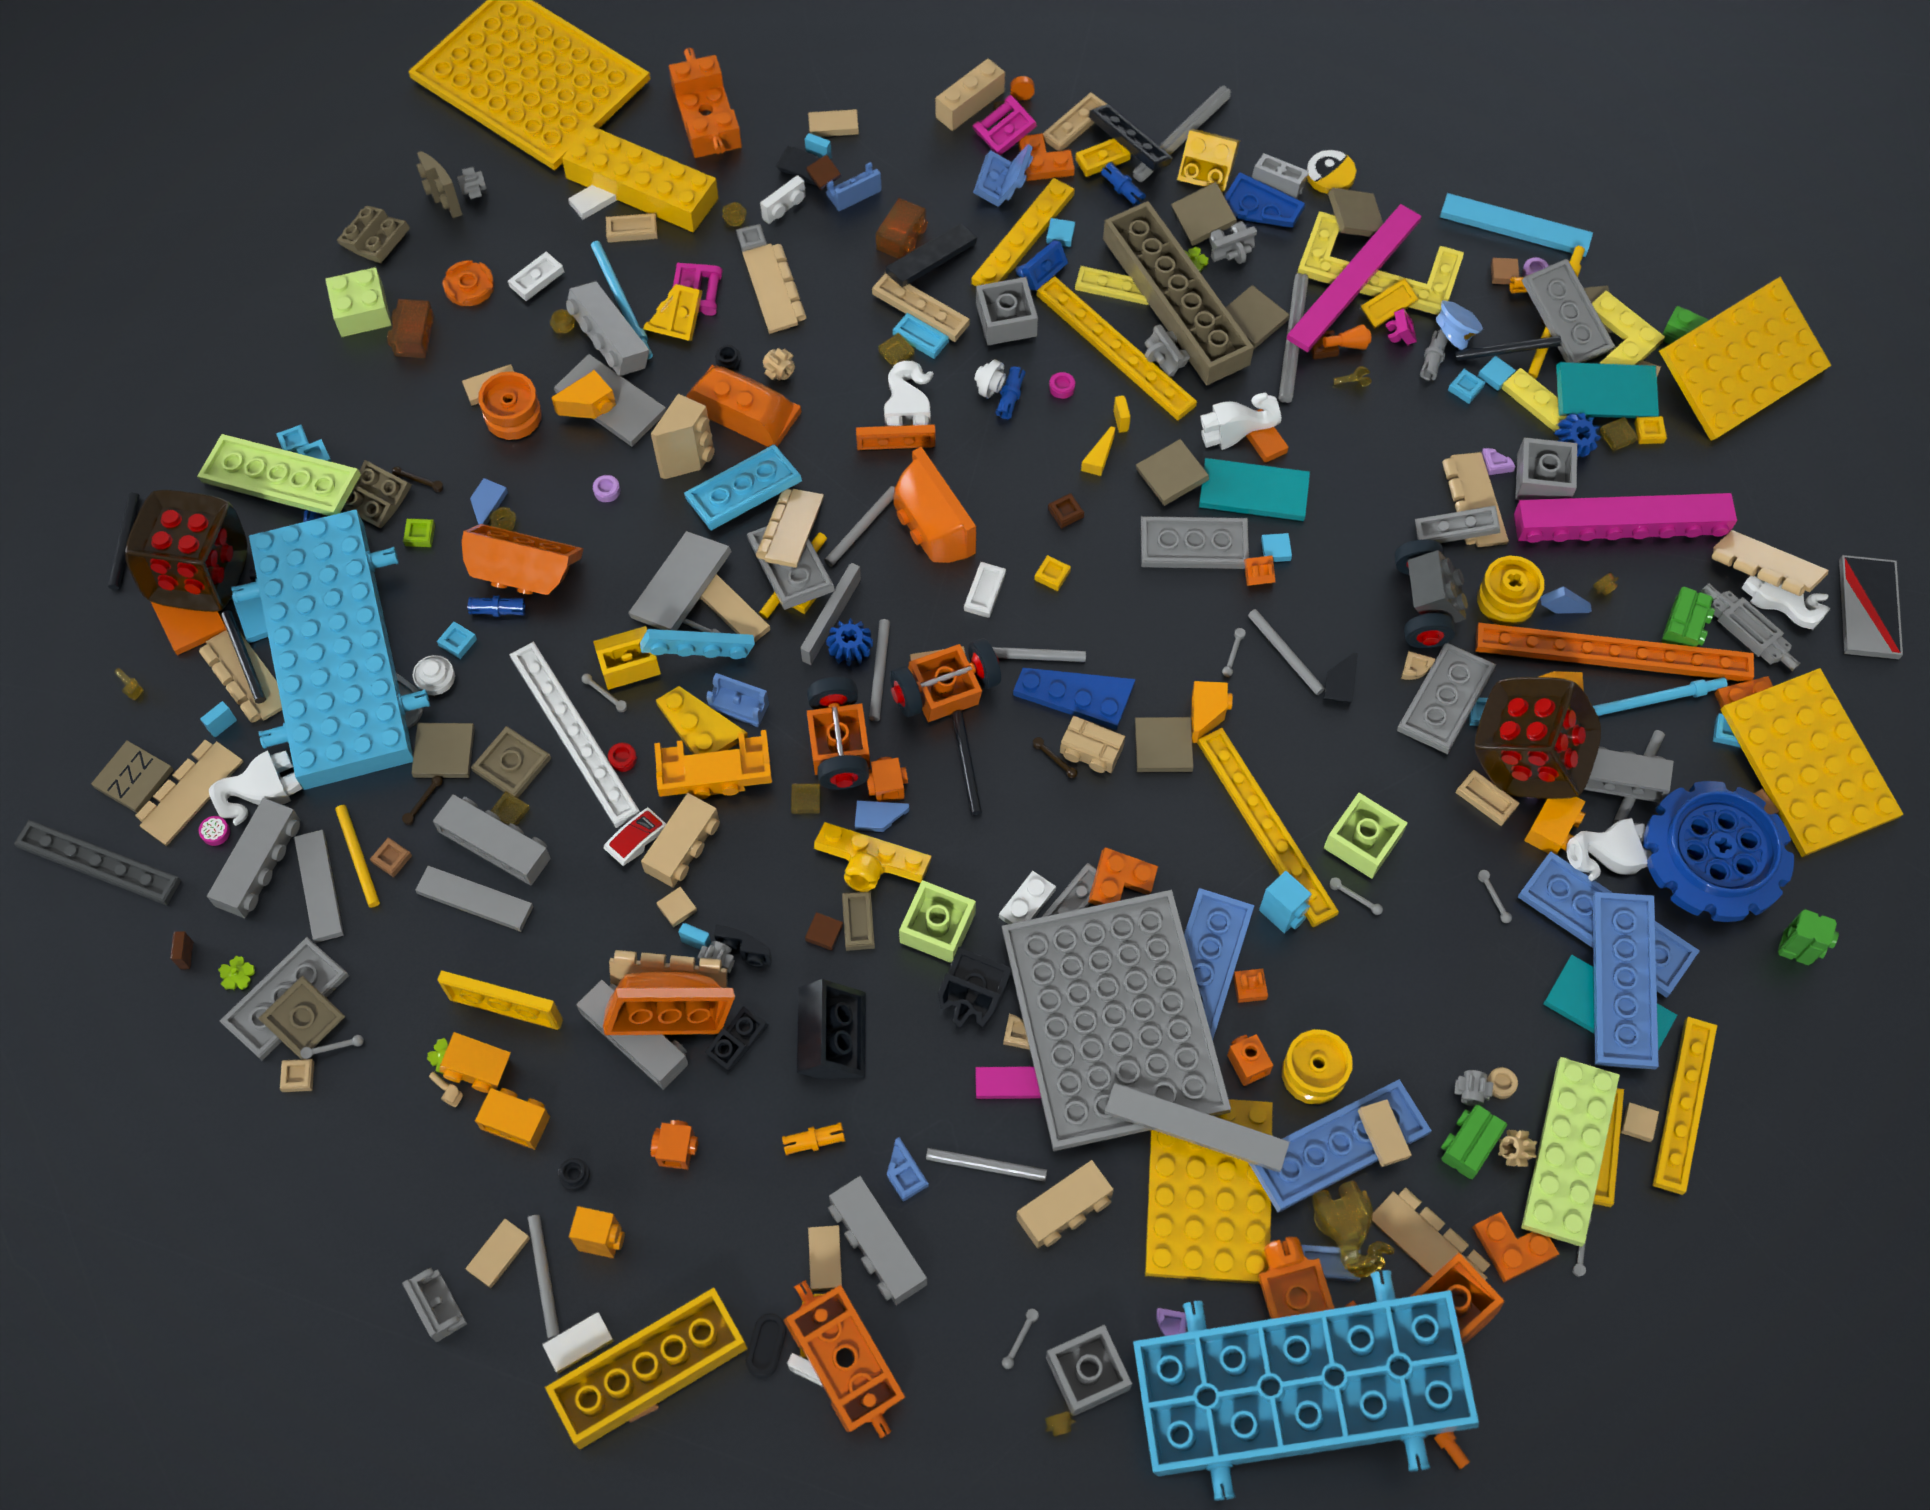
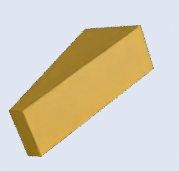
[1081,426,1115,476]

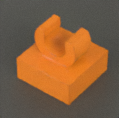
[1244,555,1275,586]
[1233,969,1268,1003]

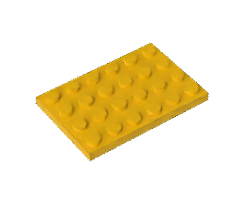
[1659,277,1832,440]
[1720,668,1904,857]
[1145,1099,1273,1284]

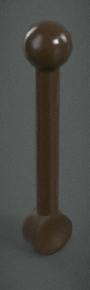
[392,466,443,492]
[1033,737,1078,778]
[402,776,443,825]

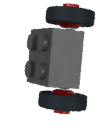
[1394,539,1468,648]

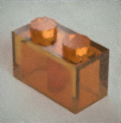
[876,198,928,259]
[387,299,434,358]

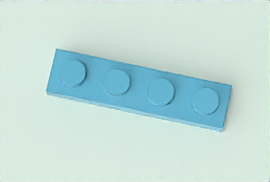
[640,629,755,659]

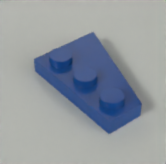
[1224,172,1305,228]

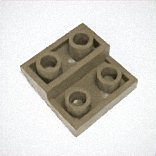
[416,151,462,218]
[337,206,410,263]
[343,460,412,528]

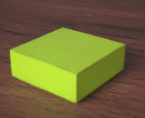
[403,519,435,547]

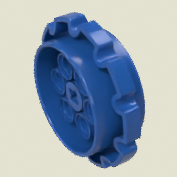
[1643,781,1794,922]

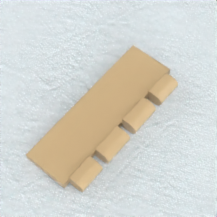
[742,244,806,334]
[1442,452,1509,547]
[756,489,824,568]
[1712,530,1829,596]
[199,630,282,723]
[135,740,243,846]
[609,950,727,988]
[1369,1187,1491,1280]

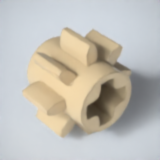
[763,348,795,381]
[1498,1130,1537,1167]

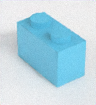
[1259,871,1312,934]

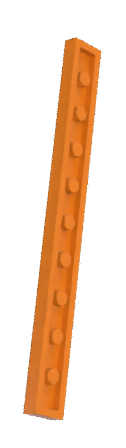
[1475,623,1754,682]

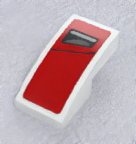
[604,807,666,866]

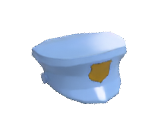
[1436,300,1483,350]

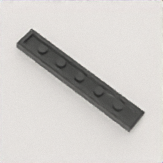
[14,820,181,905]

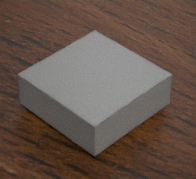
[736,224,767,252]

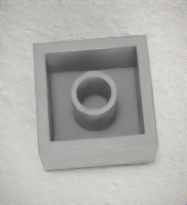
[976,277,1038,345]
[1516,438,1577,500]
[1046,1325,1132,1417]

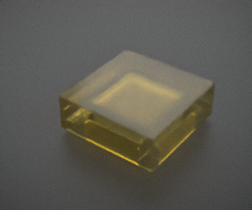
[878,333,914,366]
[1600,417,1638,451]
[791,784,820,814]
[490,791,530,826]

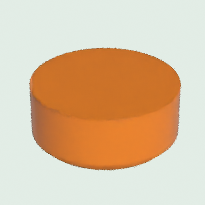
[1010,76,1035,101]

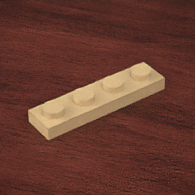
[872,273,970,342]

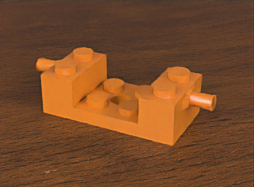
[669,48,742,158]
[783,1280,905,1438]

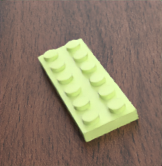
[197,434,361,516]
[1521,1057,1619,1247]

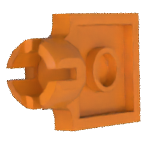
[1258,1237,1335,1319]

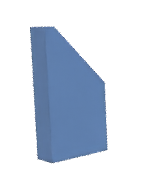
[470,478,508,525]
[1540,587,1592,614]
[855,801,909,832]
[887,1137,929,1202]

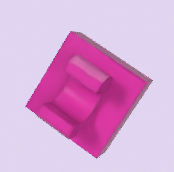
[1386,309,1417,345]

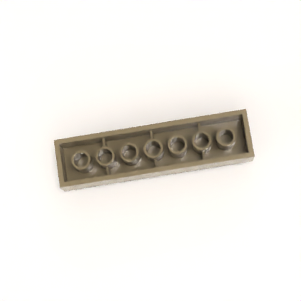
[1103,201,1254,386]

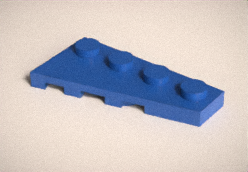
[1013,668,1136,730]

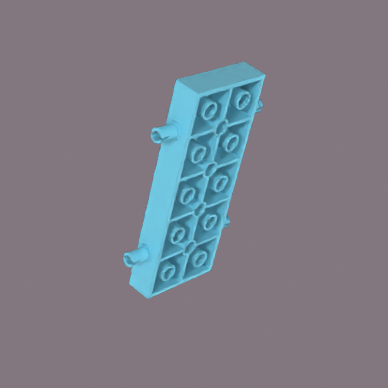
[231,509,430,790]
[1133,1270,1479,1500]

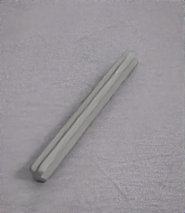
[1133,86,1231,182]
[1278,273,1309,403]

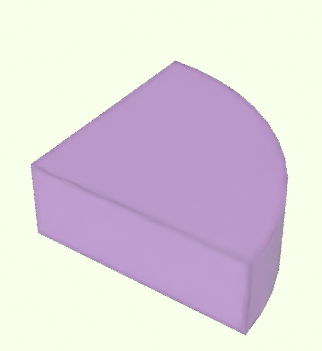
[1482,448,1515,475]
[1156,1308,1187,1336]

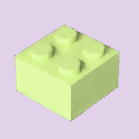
[326,267,392,337]
[1324,793,1408,879]
[899,880,976,963]

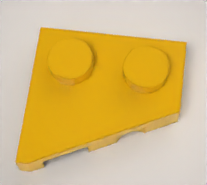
[643,284,703,341]

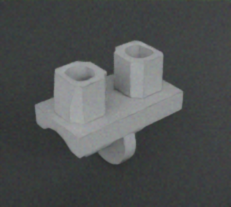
[1209,221,1257,264]
[1144,325,1190,377]

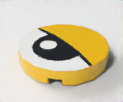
[1307,150,1356,194]

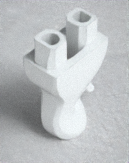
[884,361,934,426]
[1200,392,1281,450]
[1742,571,1831,630]
[209,750,303,826]
[1566,818,1652,881]

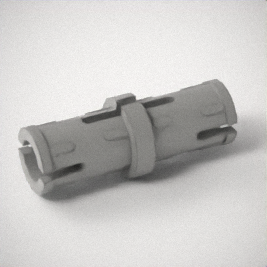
[1420,330,1448,381]

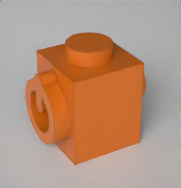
[867,757,908,802]
[1227,1034,1274,1086]
[651,1120,698,1170]

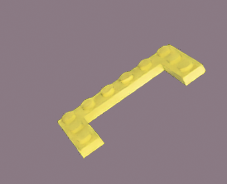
[1297,211,1464,315]
[1501,291,1665,432]

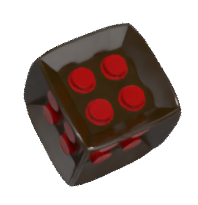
[126,490,248,612]
[1475,677,1601,799]

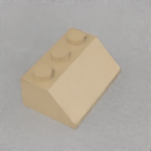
[651,394,715,479]

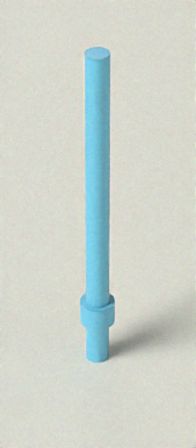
[591,241,653,360]
[1593,677,1727,716]

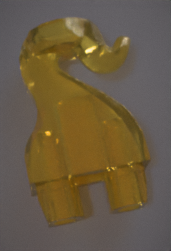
[1312,1181,1395,1278]

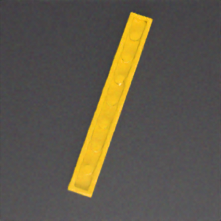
[1036,276,1197,421]
[1197,728,1339,927]

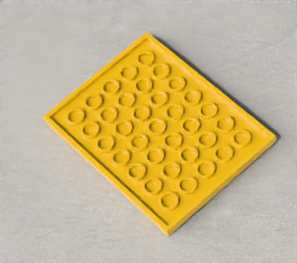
[408,0,650,170]

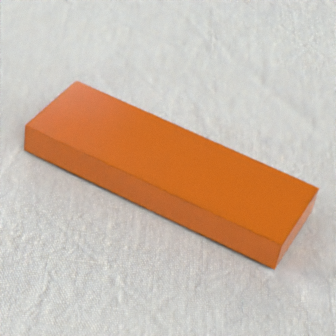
[856,425,935,450]

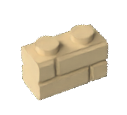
[1060,716,1125,773]

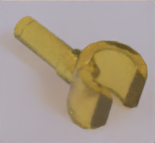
[1333,366,1372,386]
[115,668,144,700]

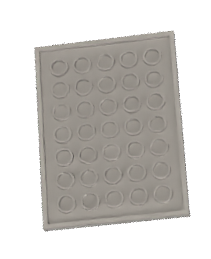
[1002,890,1231,1151]

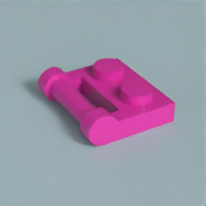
[972,95,1037,156]
[673,263,723,316]

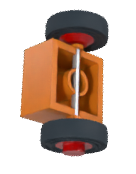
[890,638,1001,722]
[807,677,871,790]

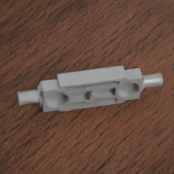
[1701,583,1801,672]

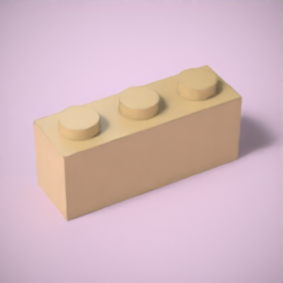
[935,59,1005,131]
[641,793,720,888]
[1016,1160,1114,1249]

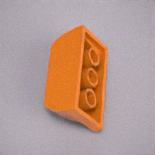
[687,365,802,447]
[893,447,976,563]
[462,524,583,595]
[603,972,735,1035]
[1410,1253,1504,1346]

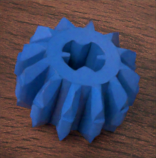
[1554,413,1601,457]
[826,618,873,666]

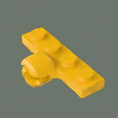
[814,822,931,892]

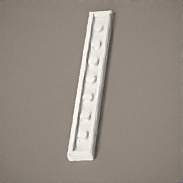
[509,642,640,828]

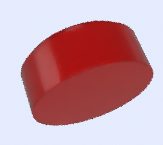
[608,743,637,772]

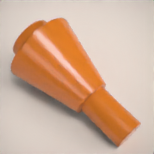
[1323,324,1371,350]

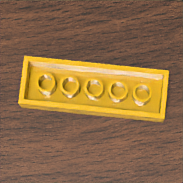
[562,124,719,233]
[545,1288,747,1449]

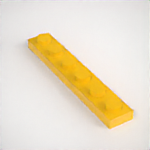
[971,178,1074,286]
[1653,1017,1717,1195]

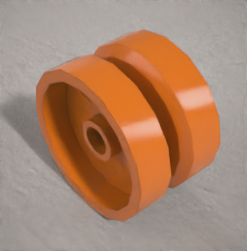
[478,371,542,440]

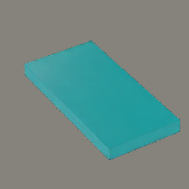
[1556,362,1659,418]
[1199,458,1310,521]
[1543,955,1677,1050]

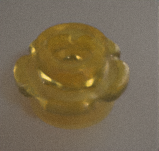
[722,202,747,226]
[550,309,575,334]
[490,507,516,531]
[1593,572,1619,596]
[1045,1411,1076,1437]

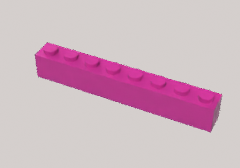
[1514,493,1737,543]

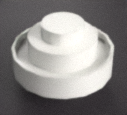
[974,359,1006,398]
[412,655,455,696]

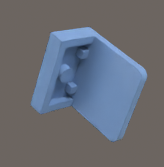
[973,144,1033,207]

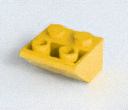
[1177,129,1240,192]
[593,626,661,690]

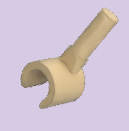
[429,1072,463,1107]

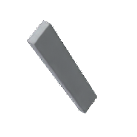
[1104,1083,1290,1173]

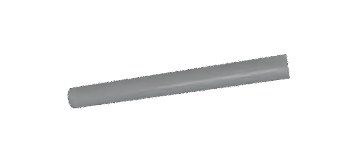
[824,486,895,567]
[1248,609,1325,695]
[869,619,890,721]
[992,647,1086,662]
[1613,730,1665,823]
[926,1148,1047,1182]
[528,1215,560,1339]

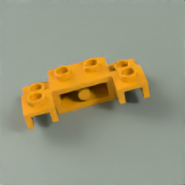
[654,730,772,799]

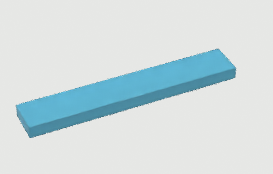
[1440,193,1593,257]

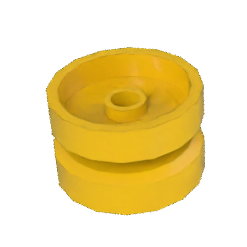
[1477,555,1544,626]
[1282,1029,1352,1105]

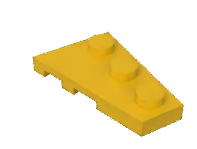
[656,686,748,754]

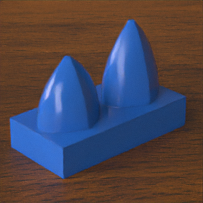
[1015,241,1068,291]

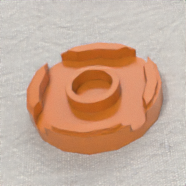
[442,260,495,306]

